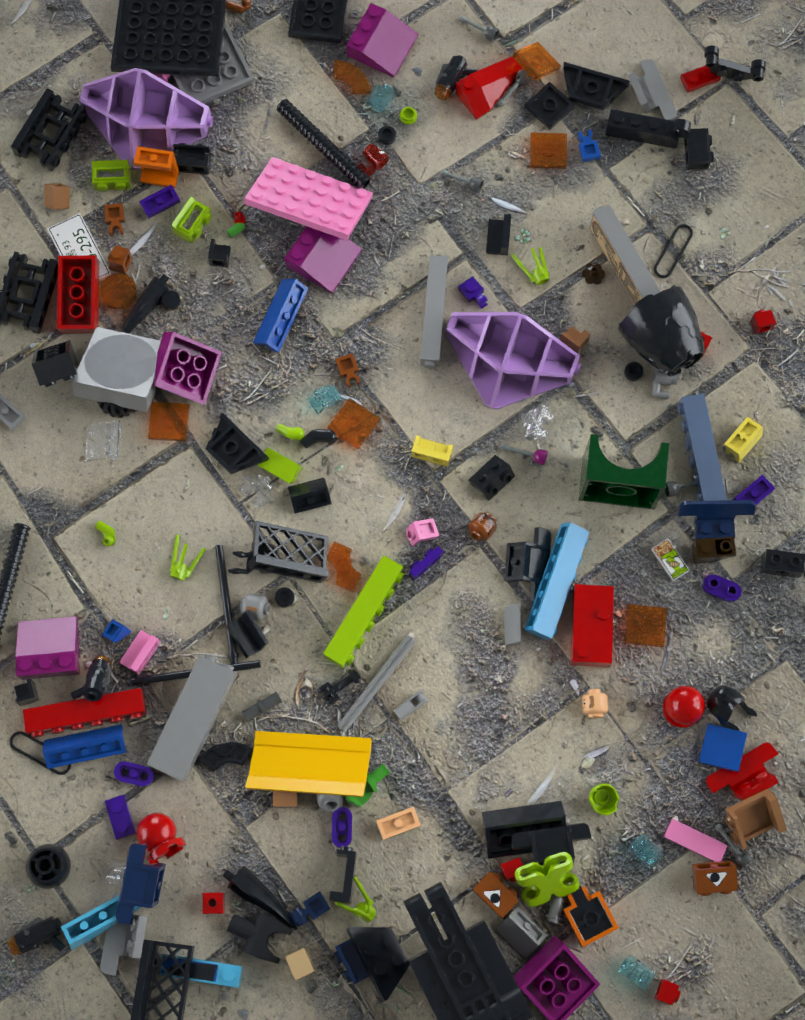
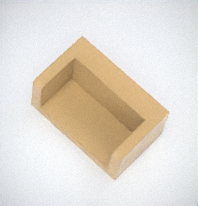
[285,948,316,980]

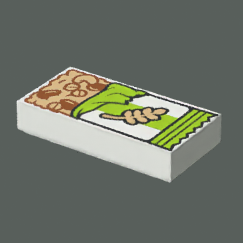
[651,539,690,581]

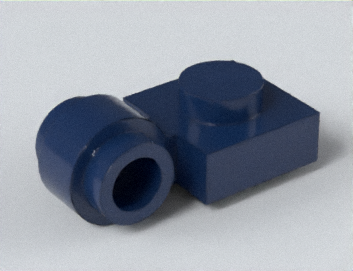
[290,891,331,927]

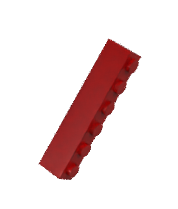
[22,688,147,738]

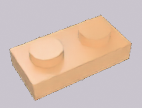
[376,807,421,840]

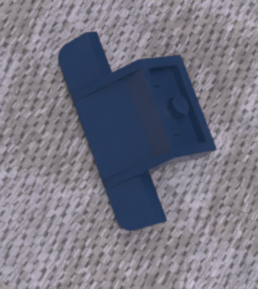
[678,500,755,540]
[116,844,166,925]

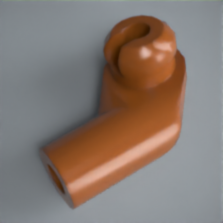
[226,0,251,13]

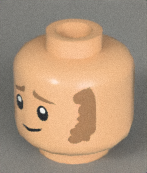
[582,689,608,719]

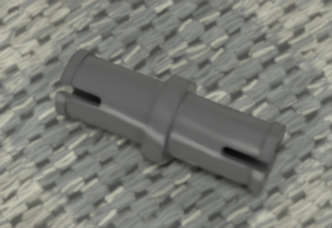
[242,691,282,722]

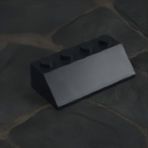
[482,801,566,859]

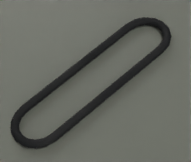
[654,224,693,278]
[10,731,71,775]

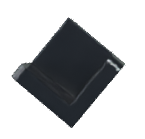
[208,238,231,268]
[14,679,40,706]

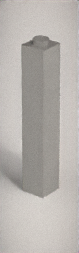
[420,255,448,369]

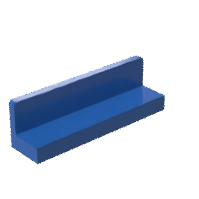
[253,279,308,353]
[43,724,126,769]

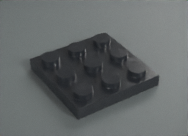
[288,0,348,43]

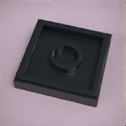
[524,82,575,130]

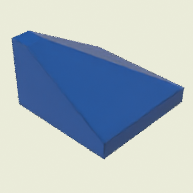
[101,619,131,643]

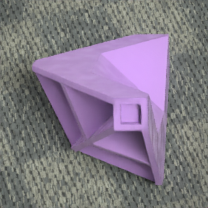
[79,68,213,170]
[446,312,581,409]

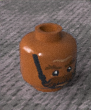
[468,512,497,541]

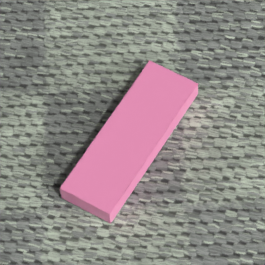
[663,818,728,862]

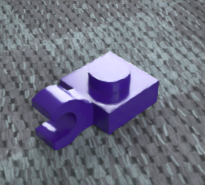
[458,276,488,309]

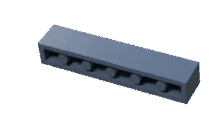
[677,394,727,501]

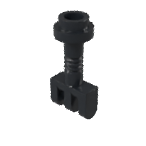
[317,669,361,706]

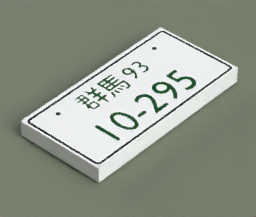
[47,213,112,281]

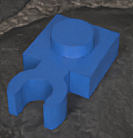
[578,129,601,162]

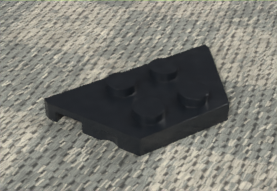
[563,62,630,110]
[205,413,269,474]
[346,927,410,1002]

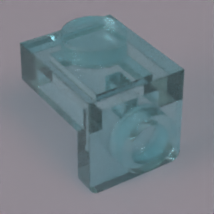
[367,83,396,113]
[309,384,342,414]
[630,833,664,870]
[618,955,656,991]

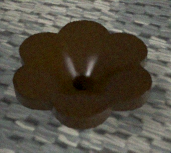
[582,263,605,284]

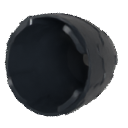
[618,285,705,376]

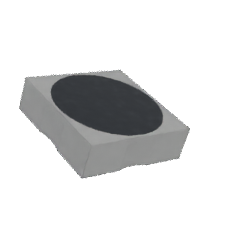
[72,327,161,412]

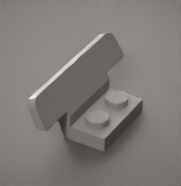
[628,59,677,120]
[100,893,147,976]

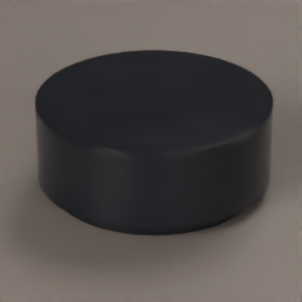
[378,126,396,145]
[162,290,181,310]
[624,362,643,382]
[275,587,295,608]

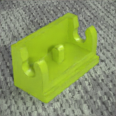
[257,447,303,484]

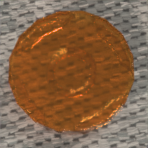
[100,273,137,309]

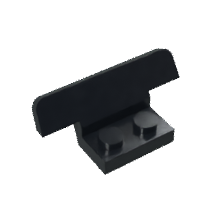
[504,527,551,602]
[511,823,591,866]

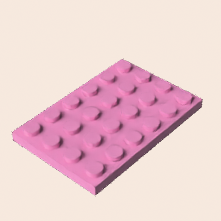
[244,157,373,240]

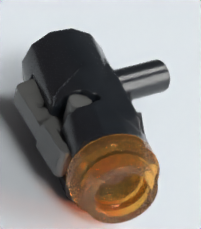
[434,55,478,100]
[70,655,112,702]
[7,916,66,956]

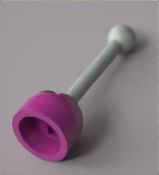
[502,444,548,465]

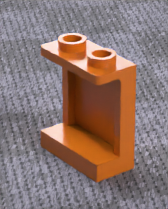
[133,146,179,188]

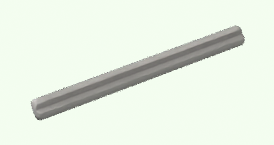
[337,635,415,733]

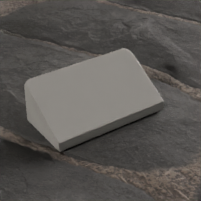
[504,603,521,646]

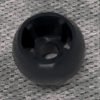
[26,844,71,889]

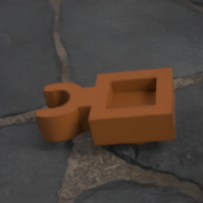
[104,203,125,236]
[335,353,360,389]

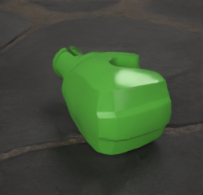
[344,763,390,808]

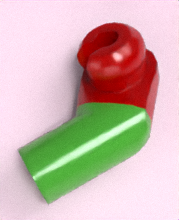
[226,211,246,238]

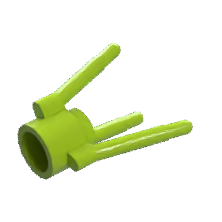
[511,247,550,286]
[169,534,206,581]
[335,876,376,922]

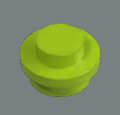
[399,107,417,125]

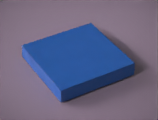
[699,724,747,773]

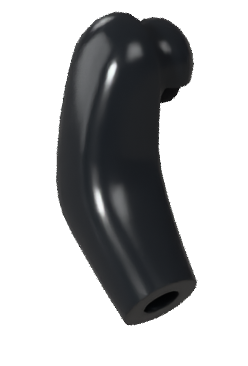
[300,429,337,448]

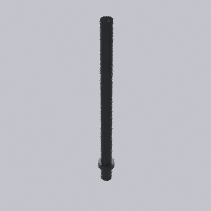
[215,545,239,664]
[131,660,261,686]

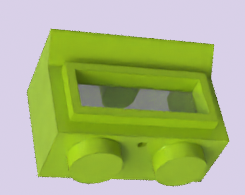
[91,160,131,191]
[171,196,212,243]

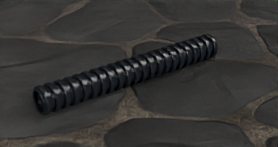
[276,99,371,189]
[0,523,31,640]

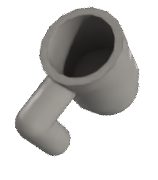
[652,368,678,399]

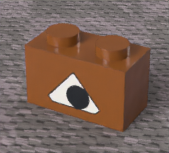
[692,860,738,896]
[472,871,519,919]

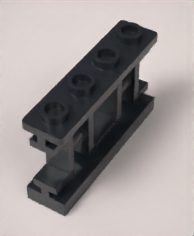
[11,88,88,172]
[0,251,58,334]

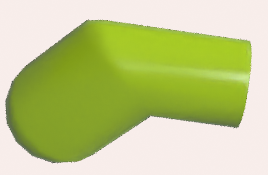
[276,423,305,441]
[95,520,116,546]

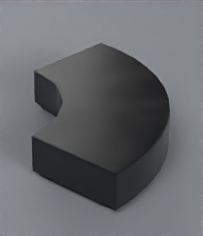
[198,742,253,772]

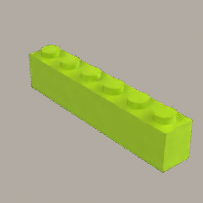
[323,555,405,669]

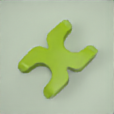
[515,852,580,907]

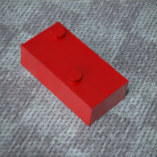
[57,255,99,334]
[570,584,614,668]

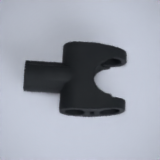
[227,912,293,964]

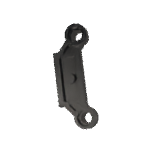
[704,45,766,82]

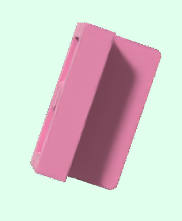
[120,630,161,675]

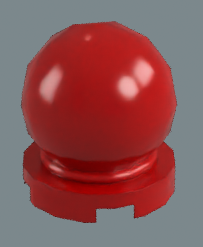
[662,686,705,728]
[136,812,186,865]

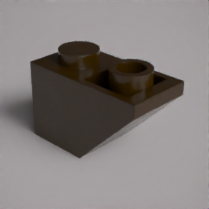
[692,536,736,564]

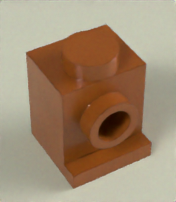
[108,245,133,274]

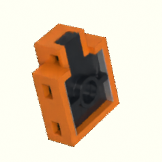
[562,886,619,948]

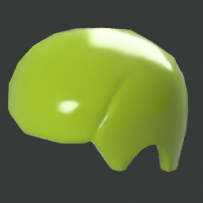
[588,783,619,815]

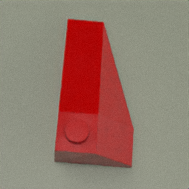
[456,56,524,120]

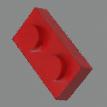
[680,65,721,93]

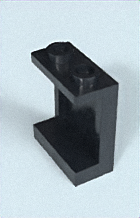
[329,846,357,904]

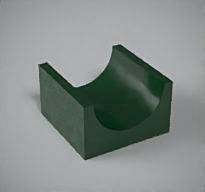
[578,434,669,510]

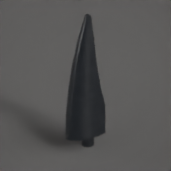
[120,274,169,334]
[223,866,298,931]

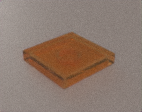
[512,42,561,81]
[530,132,567,169]
[328,398,380,449]
[148,402,190,442]
[624,604,667,647]

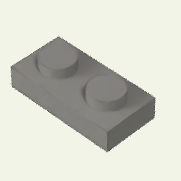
[0,394,26,431]

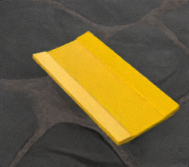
[245,731,372,797]

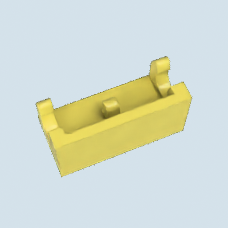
[724,417,763,463]
[411,435,453,467]

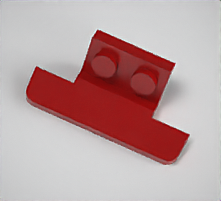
[706,742,779,801]

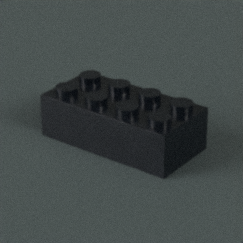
[32,340,78,387]

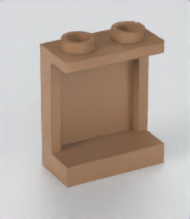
[725,789,787,850]

